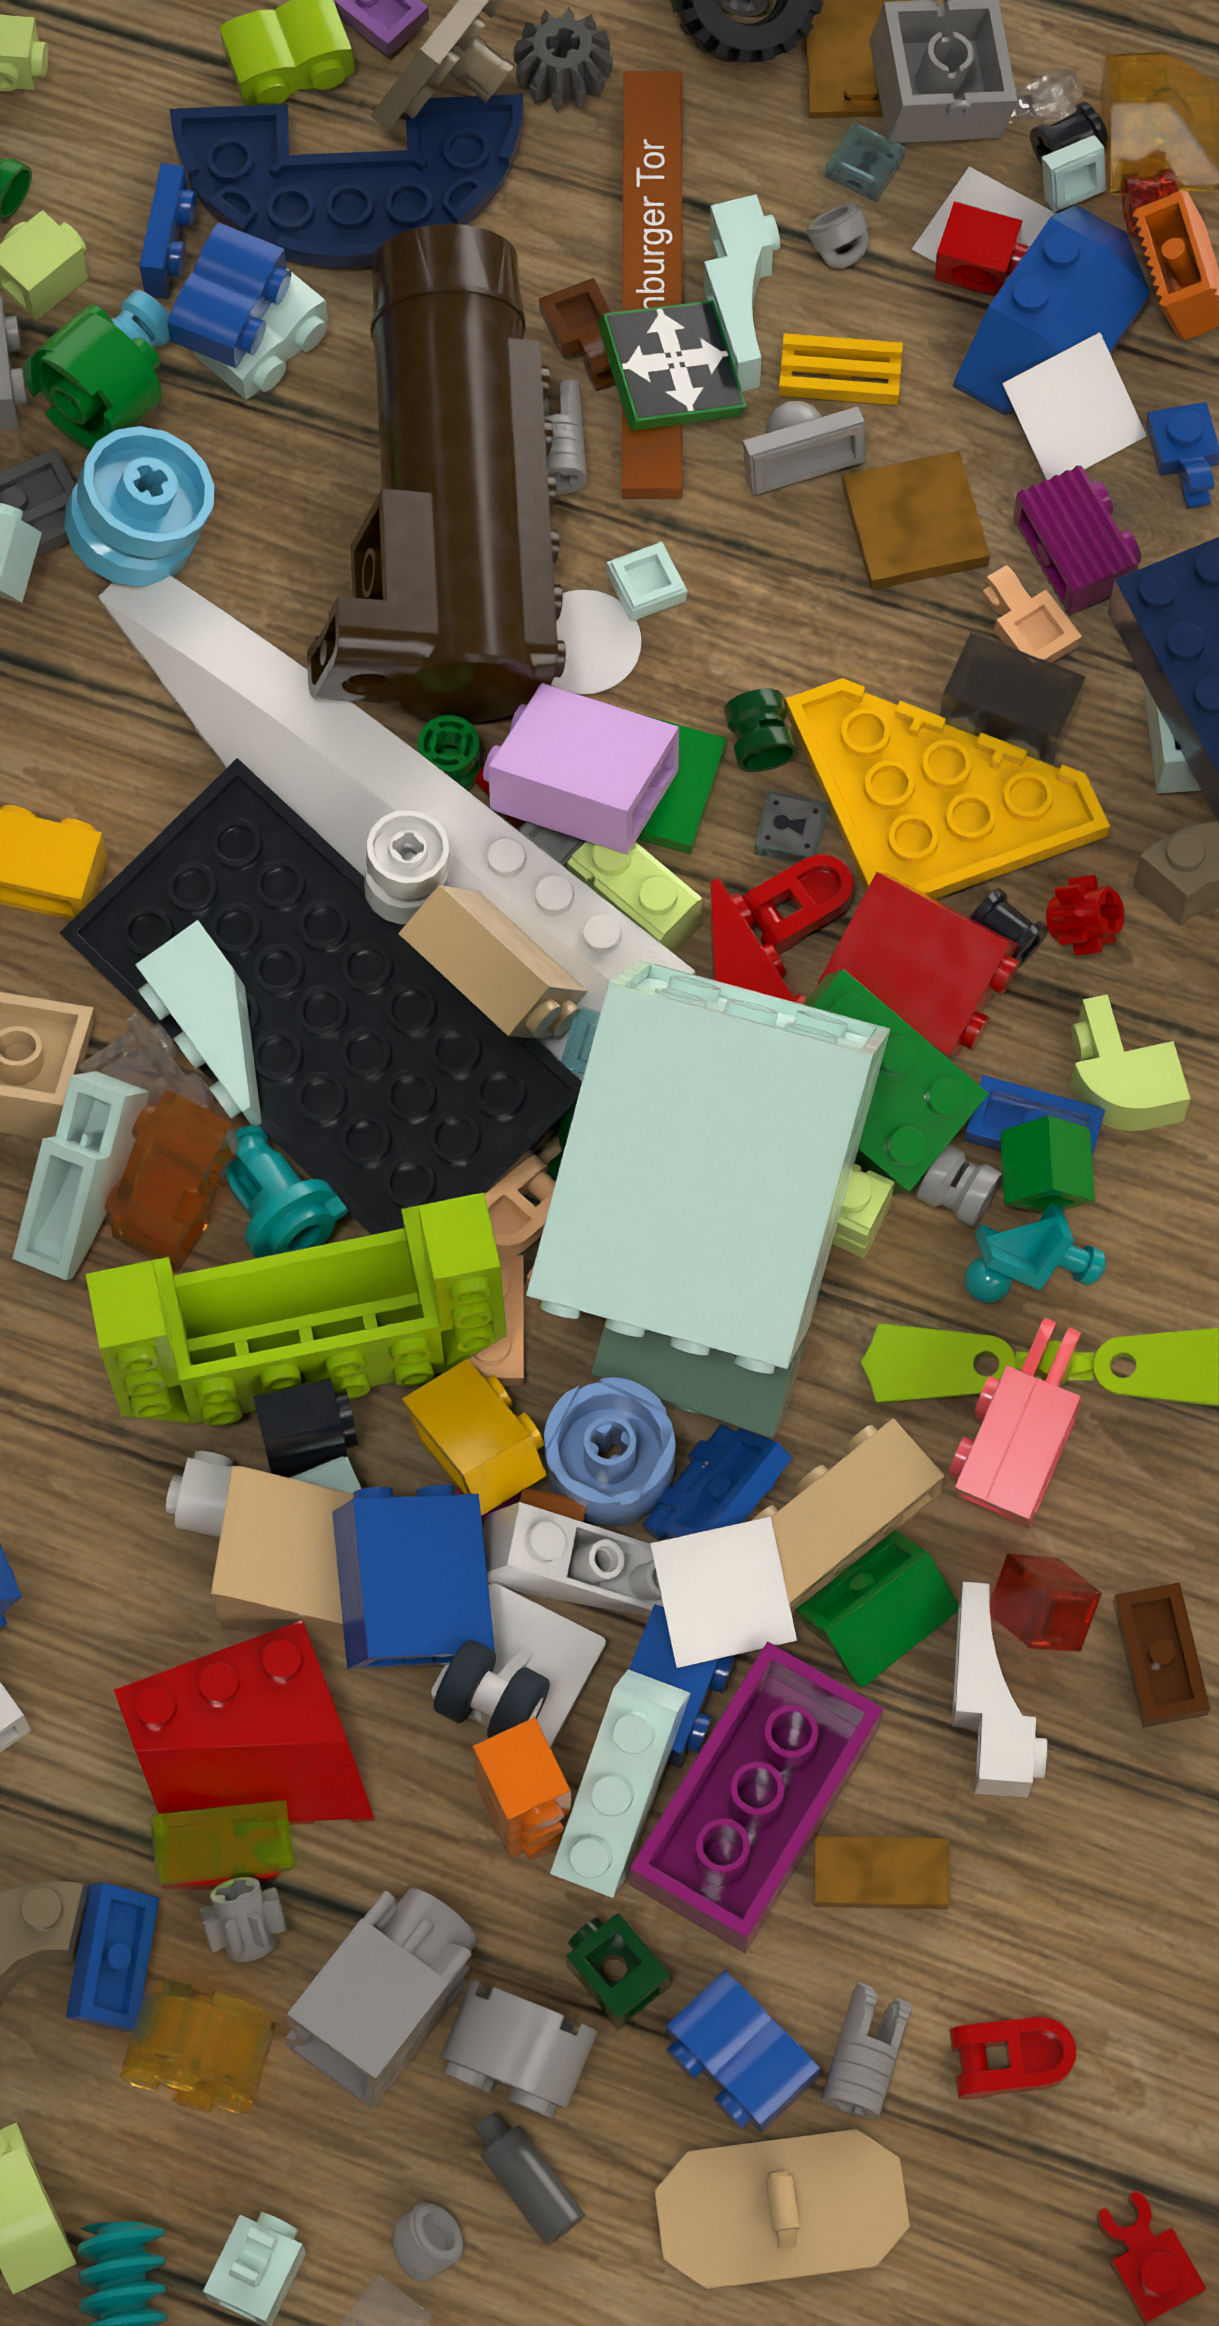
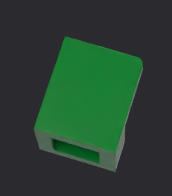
[1000,1115,1095,1215]

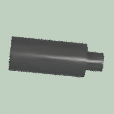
[474,2112,585,2246]

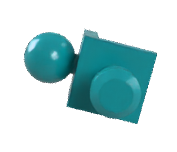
[964,1203,1106,1304]

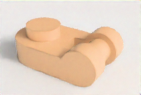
[485,1154,556,1258]

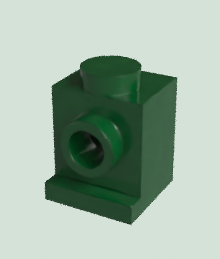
[566,1913,670,2030]

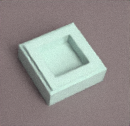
[1042,135,1106,212]
[606,542,688,622]

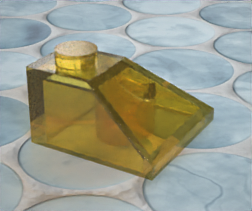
[1100,52,1219,195]

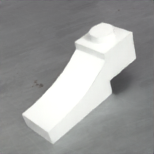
[952,1582,1047,1798]

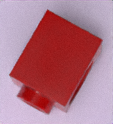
[934,201,1029,297]

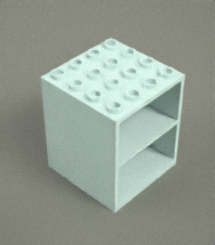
[526,960,891,1374]

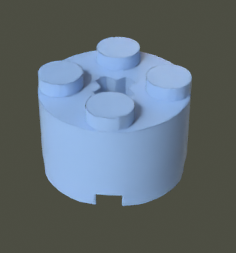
[544,1377,676,1527]

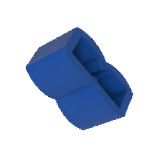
[167,222,292,368]
[666,1970,820,2133]

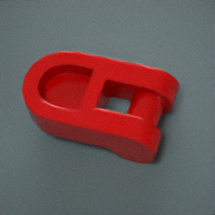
[742,854,853,955]
[949,2017,1077,2100]

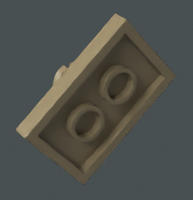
[370,0,515,131]

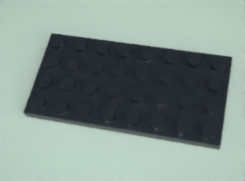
[60,758,582,1235]

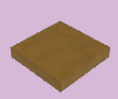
[841,450,990,590]

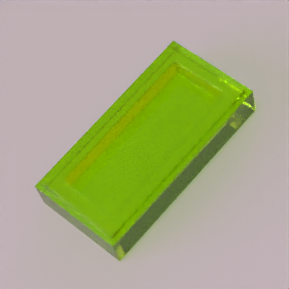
[150,1800,294,1886]

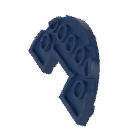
[170,94,523,268]

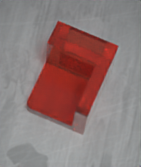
[989,1553,1102,1652]

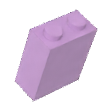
[483,683,679,855]

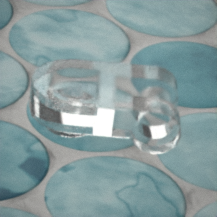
[1008,67,1084,125]

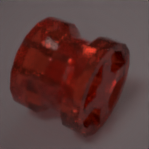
[1121,168,1178,233]

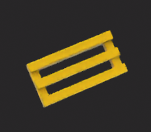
[778,333,903,406]

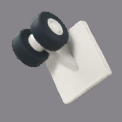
[431,1583,606,1749]

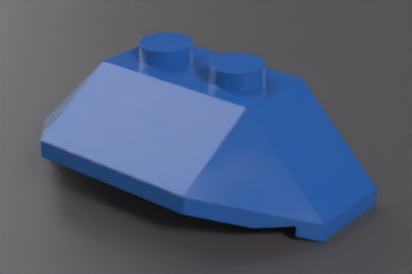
[953,205,1150,415]

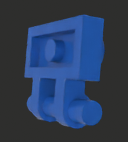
[642,1424,792,1541]

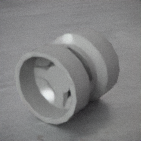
[917,1144,1003,1229]

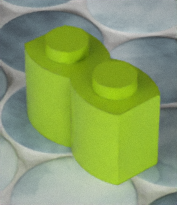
[219,0,355,106]

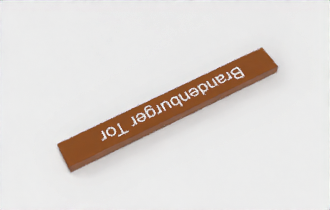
[622,71,682,499]

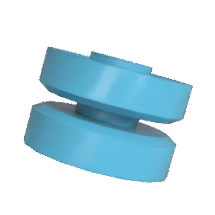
[64,426,215,587]

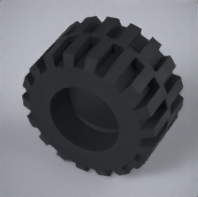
[670,0,824,63]

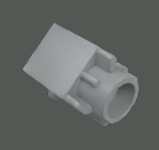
[285,1888,477,2110]

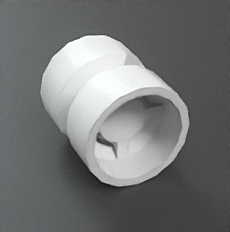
[364,810,450,924]

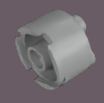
[440,1980,598,2119]

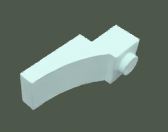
[704,194,781,392]

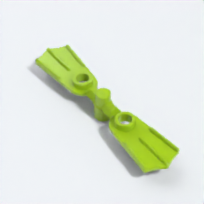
[861,1323,1219,1407]

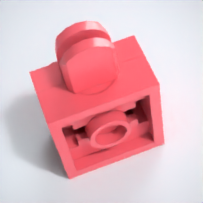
[948,1317,1082,1529]

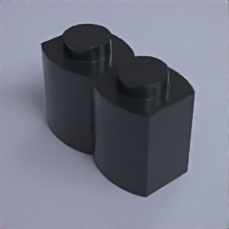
[253,1377,359,1477]

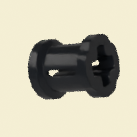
[1030,101,1108,165]
[970,888,1049,968]

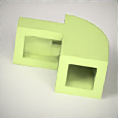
[1070,994,1191,1131]
[0,2122,77,2294]

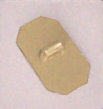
[654,2129,910,2290]

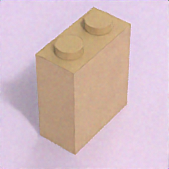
[398,885,588,1039]

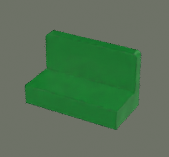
[795,1530,959,1687]

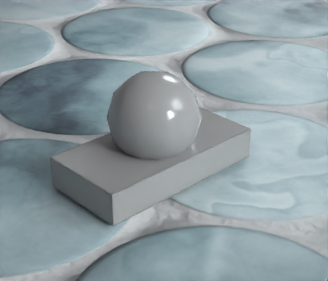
[743,401,866,495]

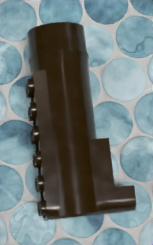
[307,224,566,723]

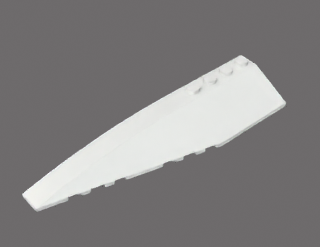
[98,575,695,1081]

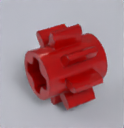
[1046,875,1125,956]

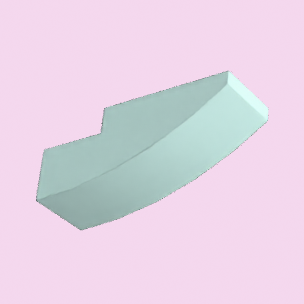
[12,1071,150,1280]

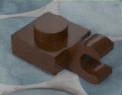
[539,278,616,391]

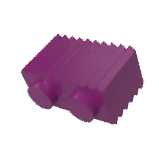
[1013,465,1141,615]

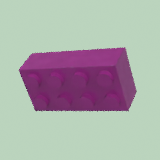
[630,1641,884,1954]

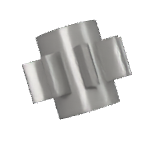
[200,1877,287,1962]

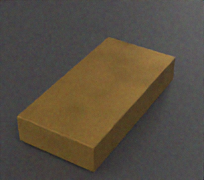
[814,1836,949,1909]

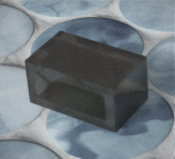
[940,632,1086,764]

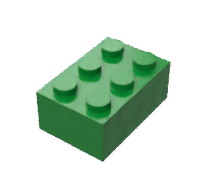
[803,969,989,1195]

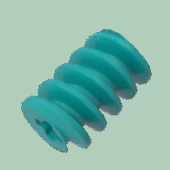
[78,2222,167,2326]

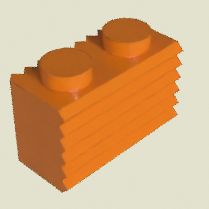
[1132,191,1219,341]

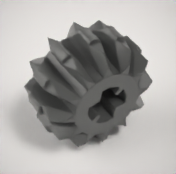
[513,7,613,112]

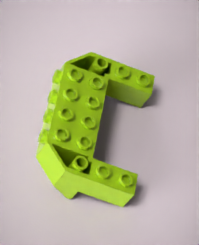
[86,1193,507,1426]

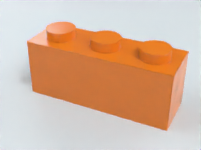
[473,1717,571,1860]

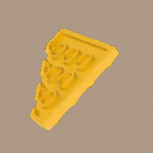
[785,678,1110,899]

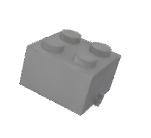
[869,0,1018,143]

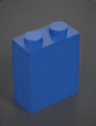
[332,1485,495,1670]

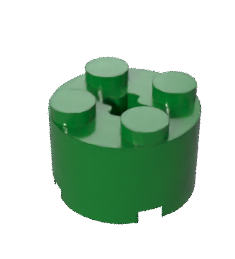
[23,304,162,451]

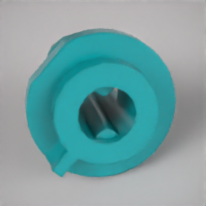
[210,1125,348,1258]

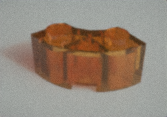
[105,1088,239,1273]

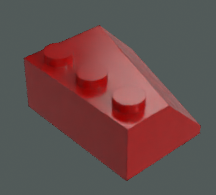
[114,1620,375,1827]

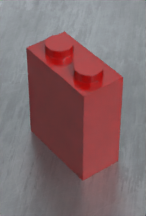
[817,871,1020,1056]

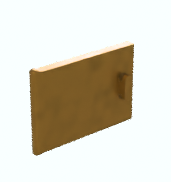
[806,0,910,118]

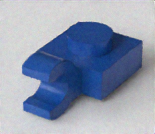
[1146,402,1219,509]

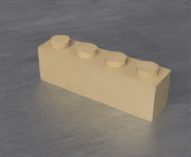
[740,1418,945,1656]

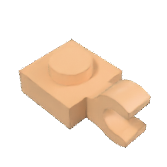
[982,565,1082,677]

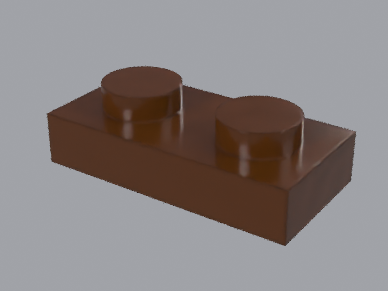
[1113,1582,1210,1728]

